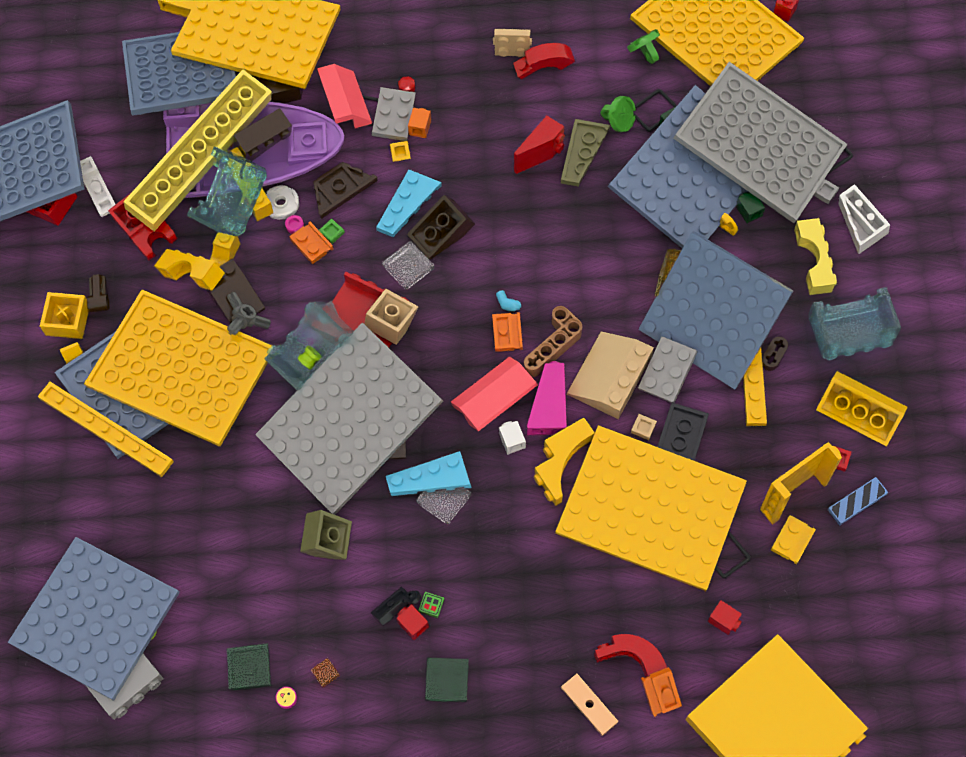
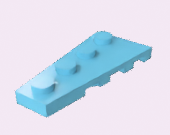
[376,170,441,237]
[386,451,472,496]

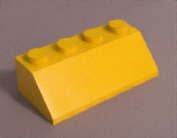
[816,371,907,446]

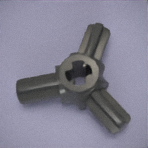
[227,292,271,335]

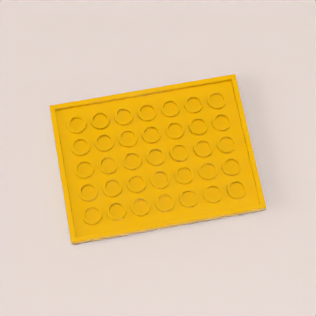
[171,0,341,89]
[630,0,804,86]
[84,290,275,447]
[555,425,747,591]

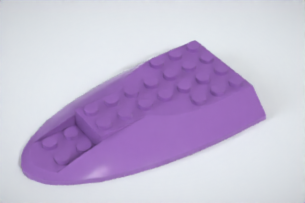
[163,102,345,198]

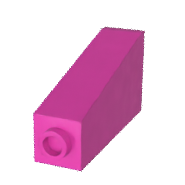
[527,361,567,435]

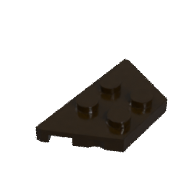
[313,162,378,219]

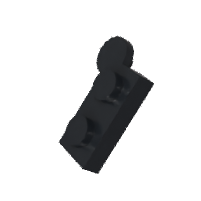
[371,586,421,625]

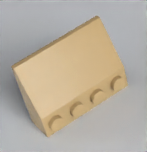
[567,332,654,419]

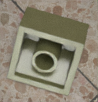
[300,510,352,560]

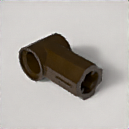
[87,274,110,312]

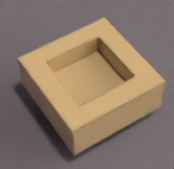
[631,414,657,440]

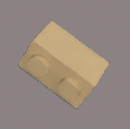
[365,289,418,345]

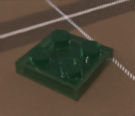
[227,643,271,691]
[425,658,469,702]

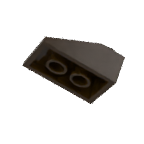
[407,195,475,259]
[206,259,265,324]

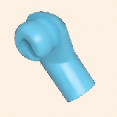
[496,290,521,312]

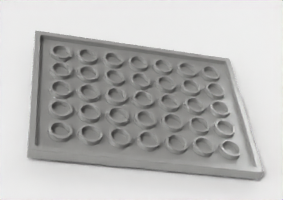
[673,62,847,223]
[255,323,443,515]

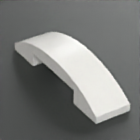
[80,156,116,217]

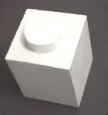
[499,421,526,455]

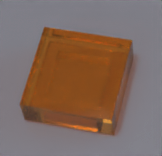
[311,658,340,687]

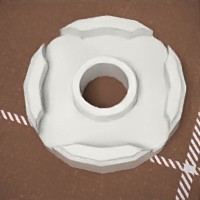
[266,185,299,220]

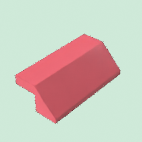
[317,64,372,128]
[451,357,538,431]

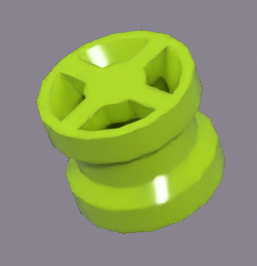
[297,346,322,370]

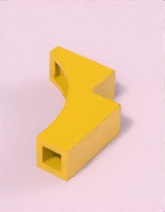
[533,418,595,506]

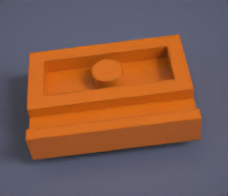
[289,222,333,264]
[492,312,523,352]
[641,667,682,717]

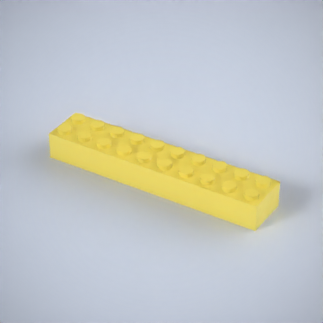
[124,70,272,231]

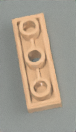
[561,674,618,736]

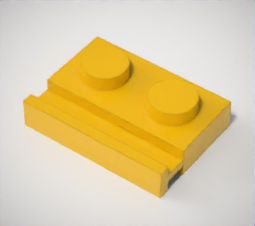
[771,515,816,564]

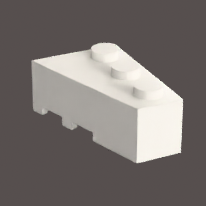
[839,184,890,254]

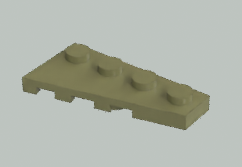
[561,119,610,187]

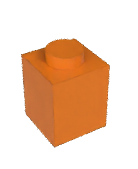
[408,108,431,138]

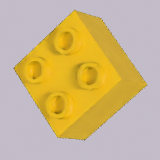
[40,292,89,339]

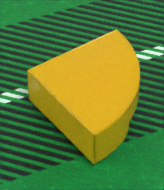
[719,213,738,236]

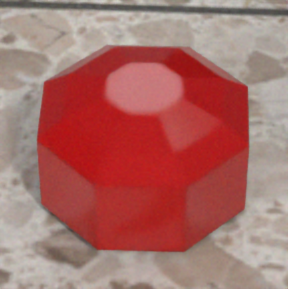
[398,76,415,92]

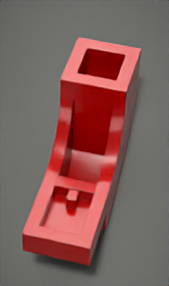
[513,43,575,80]

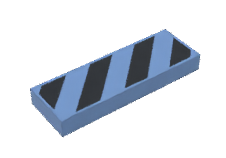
[828,477,888,526]

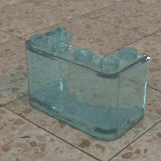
[187,146,267,236]
[808,287,901,360]
[264,301,354,390]

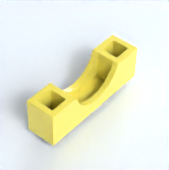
[794,218,837,295]

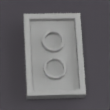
[372,87,416,141]
[638,337,697,403]

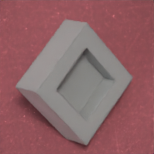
[814,179,839,204]

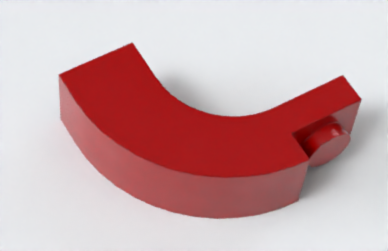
[594,634,667,678]

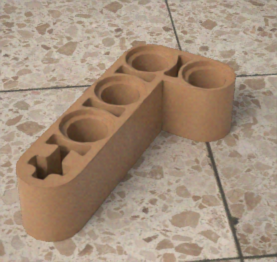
[524,306,582,378]

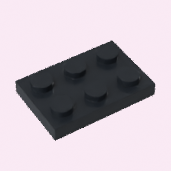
[657,402,709,461]

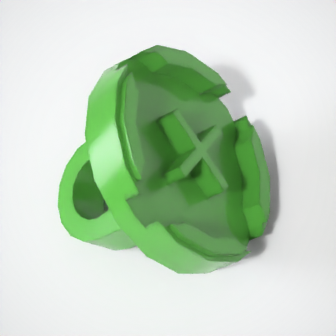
[627,29,660,64]
[600,96,635,132]

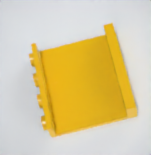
[760,442,842,525]

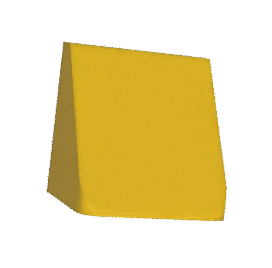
[390,141,411,162]
[60,342,83,364]

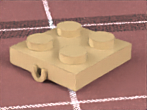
[493,29,532,57]

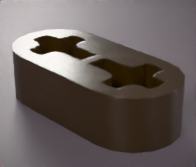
[762,337,788,371]

